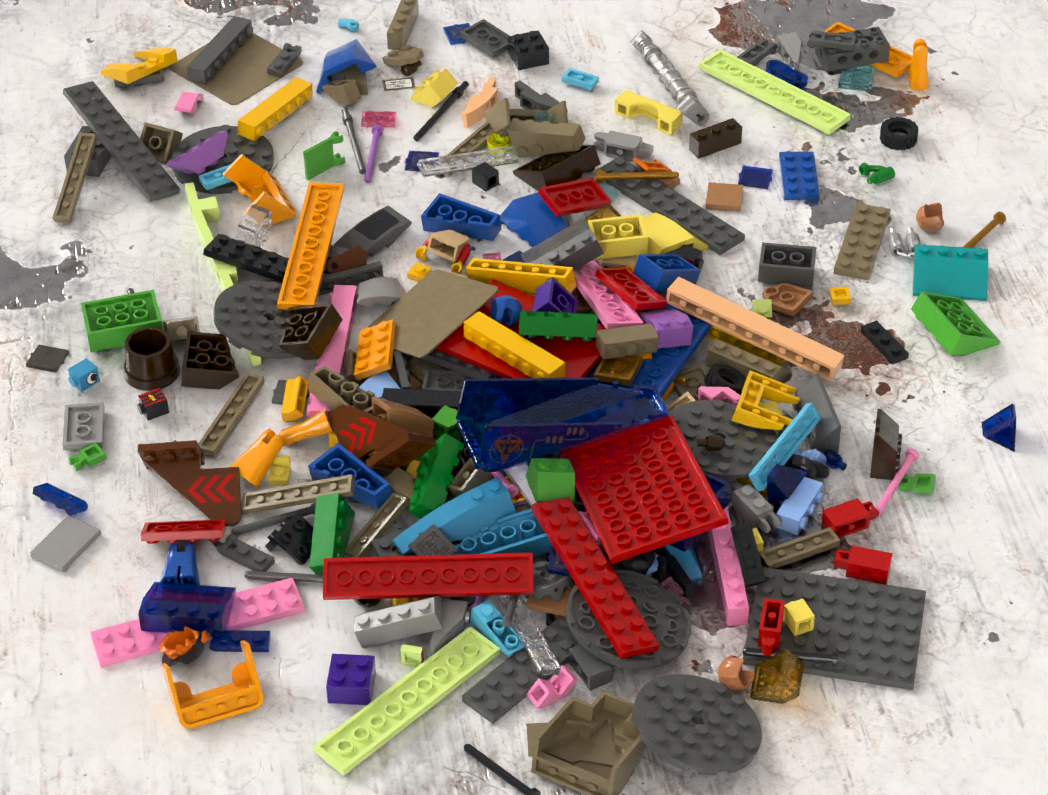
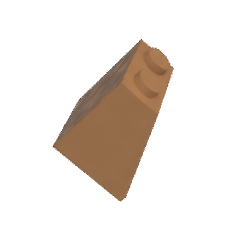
[372,397,434,438]

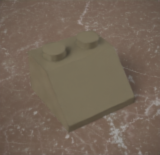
[140,122,183,163]

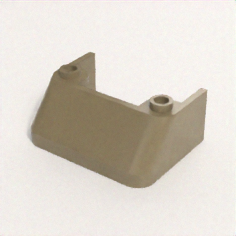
[485,98,568,137]

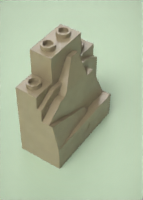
[531,691,646,795]

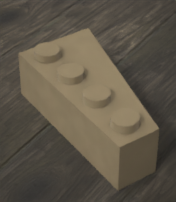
[507,118,586,158]
[308,366,386,414]

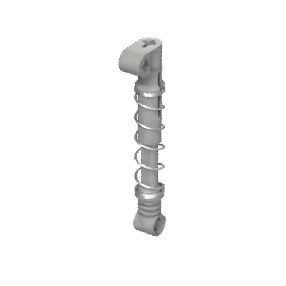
[630,30,709,125]

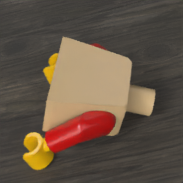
[415,230,471,275]

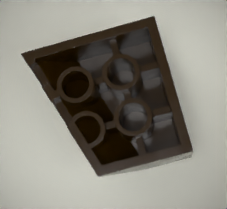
[279,303,343,360]
[181,331,239,389]
[870,409,902,480]

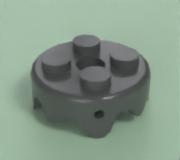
[524,561,574,601]

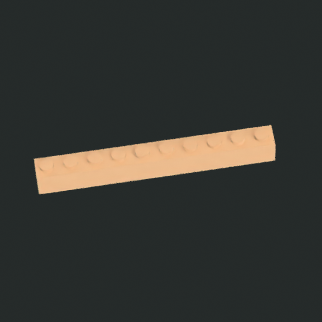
[666,277,845,381]

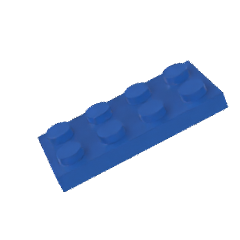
[779,151,820,200]

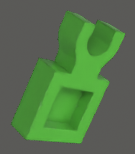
[68,443,107,472]
[899,474,936,493]

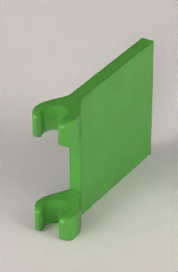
[303,131,345,180]

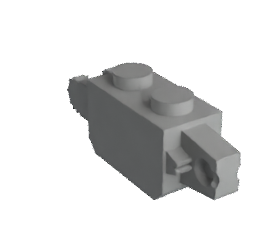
[594,130,653,162]
[729,480,781,533]

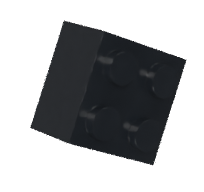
[508,30,549,71]

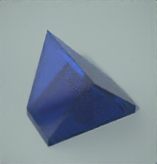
[981,403,1016,452]
[767,463,808,505]

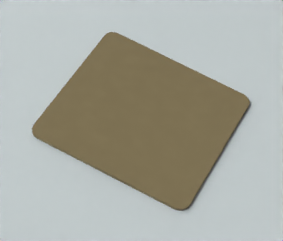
[170,33,303,105]
[368,270,498,358]

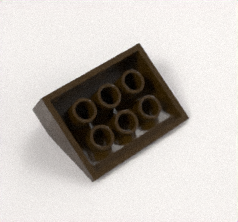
[513,145,601,191]

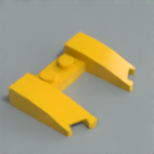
[101,47,178,84]
[731,370,800,430]

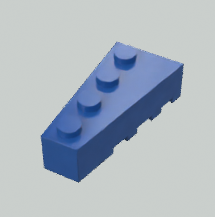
[421,193,502,241]
[308,443,392,510]

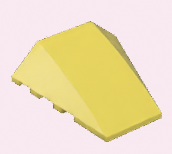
[642,212,708,254]

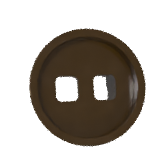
[124,327,181,391]

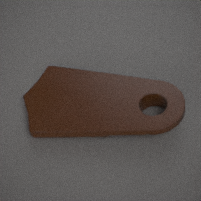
[326,245,367,273]

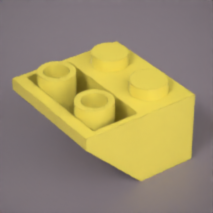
[410,68,458,107]

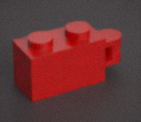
[821,498,879,538]
[833,545,893,585]
[758,598,785,656]

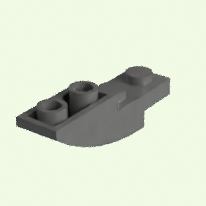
[515,80,568,113]

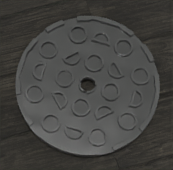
[171,125,274,194]
[213,280,297,359]
[666,399,778,481]
[566,570,691,670]
[632,674,762,775]

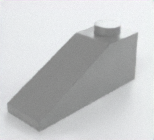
[777,32,803,76]
[430,598,471,657]

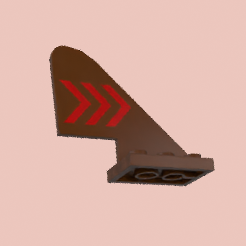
[331,405,436,472]
[137,440,242,526]

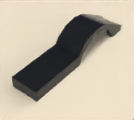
[655,552,693,600]

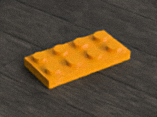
[354,319,396,381]

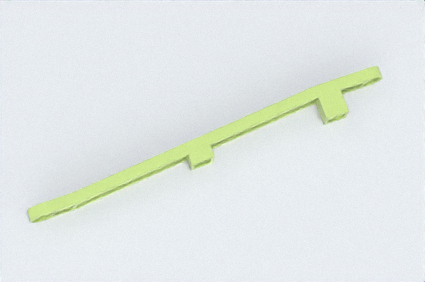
[185,182,262,367]

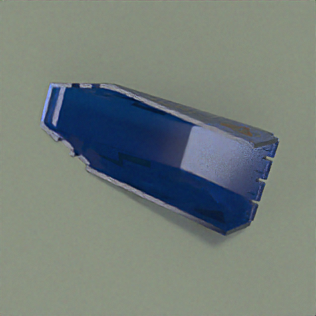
[456,377,669,472]

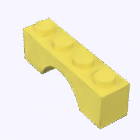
[615,90,683,136]

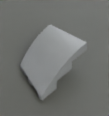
[357,277,406,308]

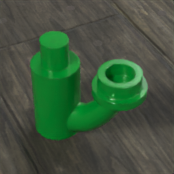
[859,162,895,185]

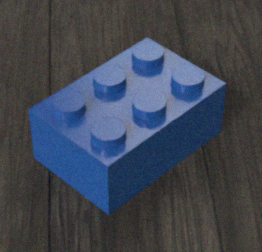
[633,254,701,292]

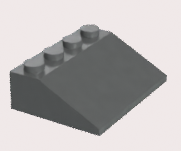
[520,218,604,271]

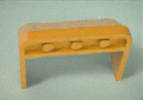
[223,154,298,226]
[161,640,263,729]

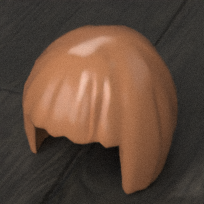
[916,203,944,232]
[717,656,755,691]

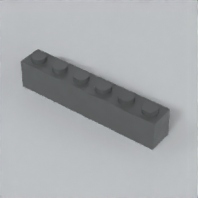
[187,16,253,85]

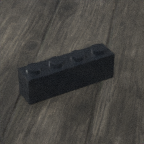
[382,388,461,419]

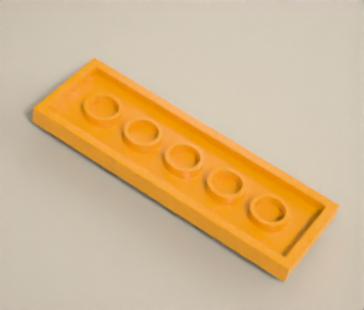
[824,22,913,78]

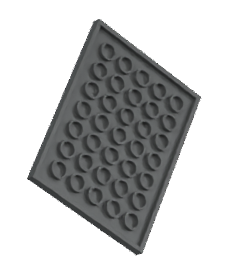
[742,567,926,690]

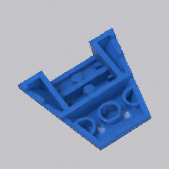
[316,39,377,94]
[500,192,570,247]

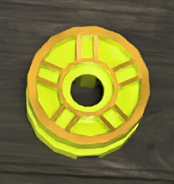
[487,133,511,157]

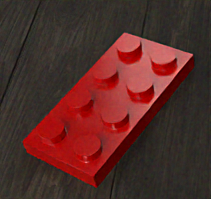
[538,177,612,217]
[595,267,667,311]
[141,519,226,544]

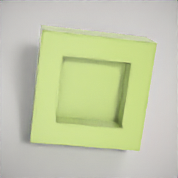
[752,299,772,319]
[400,644,424,667]

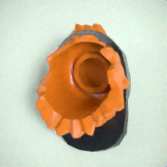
[159,626,210,667]

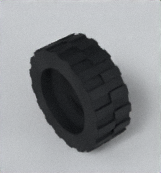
[880,117,919,150]
[704,363,746,395]

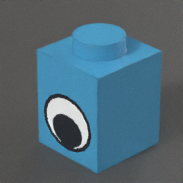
[68,358,100,392]

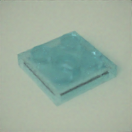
[838,66,876,92]

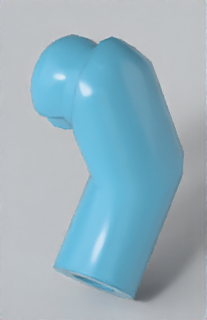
[338,19,359,32]

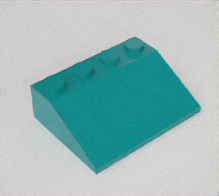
[913,244,988,301]

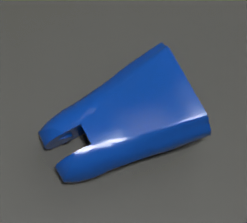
[159,542,200,594]

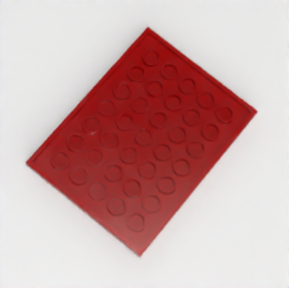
[435,279,606,403]
[560,415,729,564]

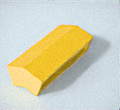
[281,375,309,422]

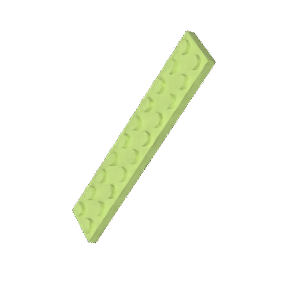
[699,49,851,135]
[313,626,500,776]

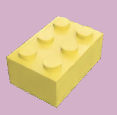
[588,214,648,260]

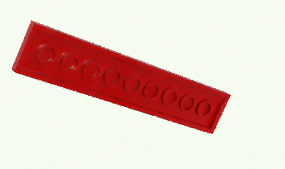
[531,497,660,659]
[323,553,534,600]

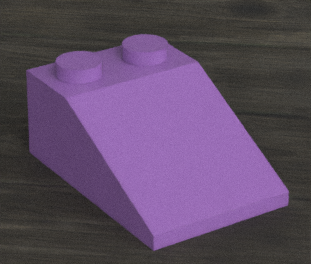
[638,309,693,348]

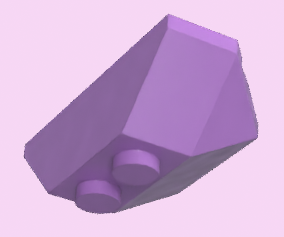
[167,130,228,175]

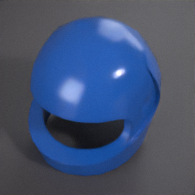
[490,295,522,326]

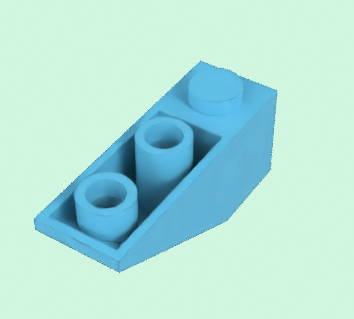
[470,599,526,656]

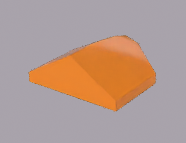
[633,157,672,172]

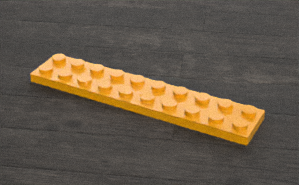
[277,182,344,309]

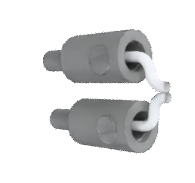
[888,227,921,258]

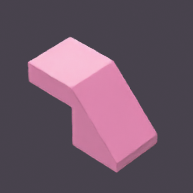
[175,92,204,113]
[698,386,741,404]
[526,665,579,709]

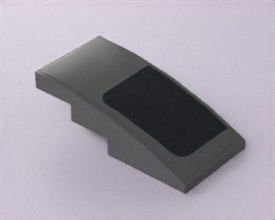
[334,206,412,257]

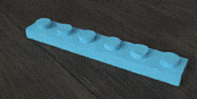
[748,403,821,491]

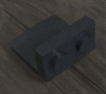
[265,512,313,565]

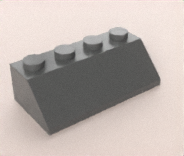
[792,374,841,456]

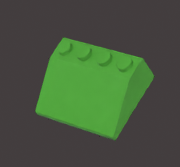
[81,290,163,352]
[911,291,1001,356]

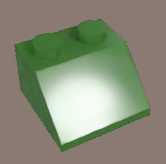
[525,458,575,504]

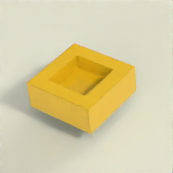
[407,262,432,282]
[829,286,851,305]

